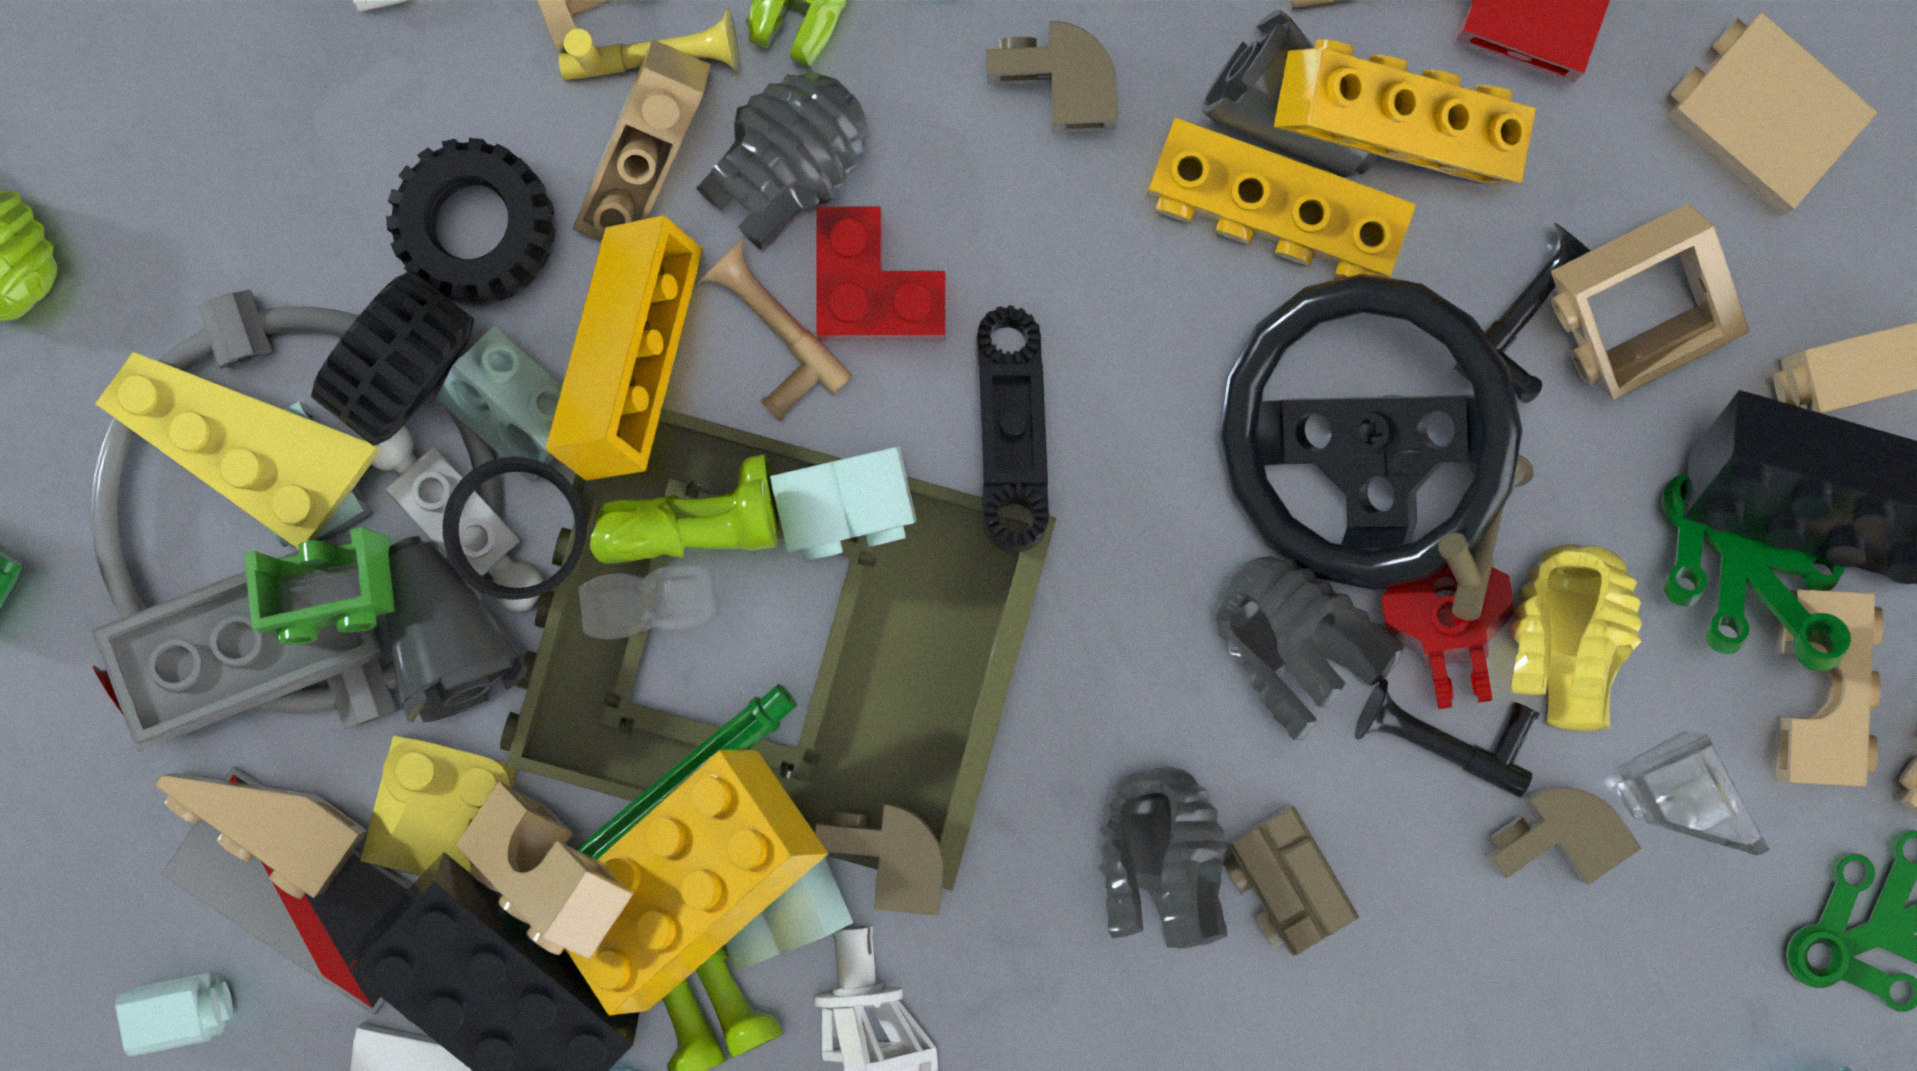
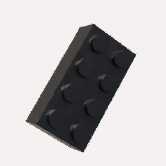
[1683,390,1917,584]
[349,852,640,1071]

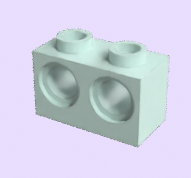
[436,326,562,482]

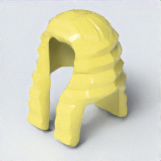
[1509,544,1642,731]

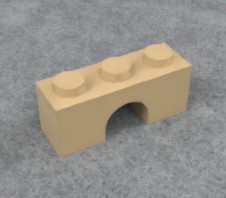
[1776,590,1884,787]
[456,782,633,959]

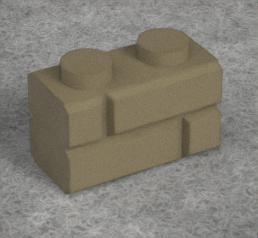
[1223,804,1359,956]

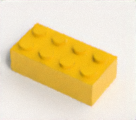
[565,750,829,1015]

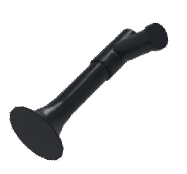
[1454,223,1591,403]
[1355,679,1540,798]

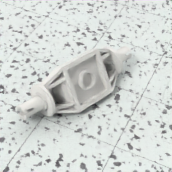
[814,926,938,1071]

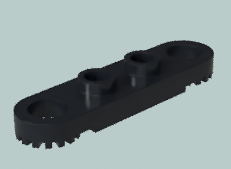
[976,305,1049,552]

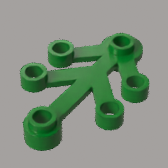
[1661,472,1851,671]
[1786,830,1917,1012]

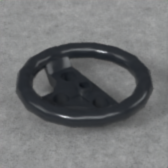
[1218,273,1523,590]

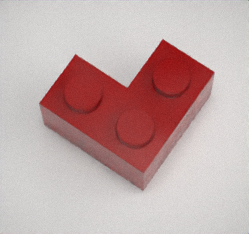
[816,206,946,341]

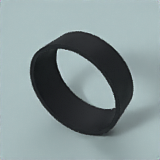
[442,457,586,600]

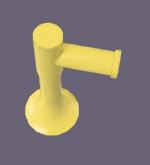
[559,8,740,81]

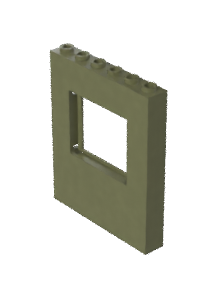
[500,408,1056,891]

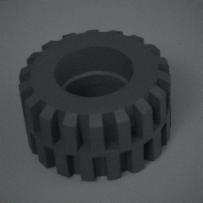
[386,138,555,305]
[311,270,475,446]

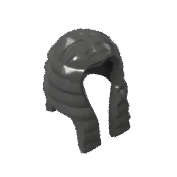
[696,72,867,250]
[1214,556,1404,741]
[1099,766,1228,948]

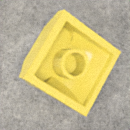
[360,736,518,887]

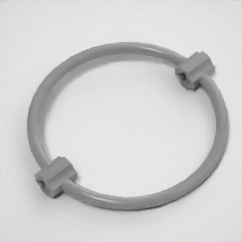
[91,289,503,729]

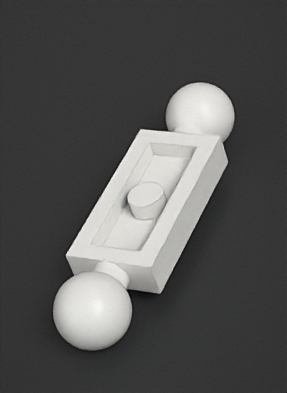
[362,426,544,612]

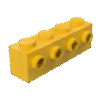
[1274,39,1536,184]
[1146,117,1416,278]
[545,215,703,481]

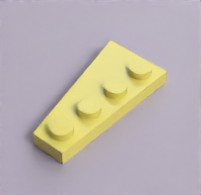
[95,352,380,550]

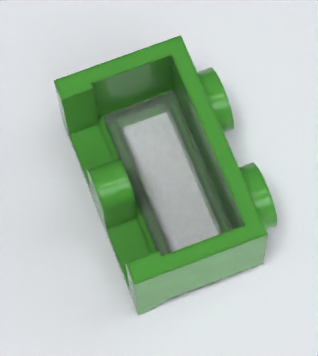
[244,527,395,645]

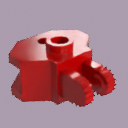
[1381,566,1514,710]

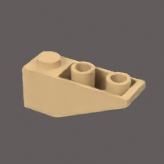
[573,39,711,241]
[155,773,368,899]

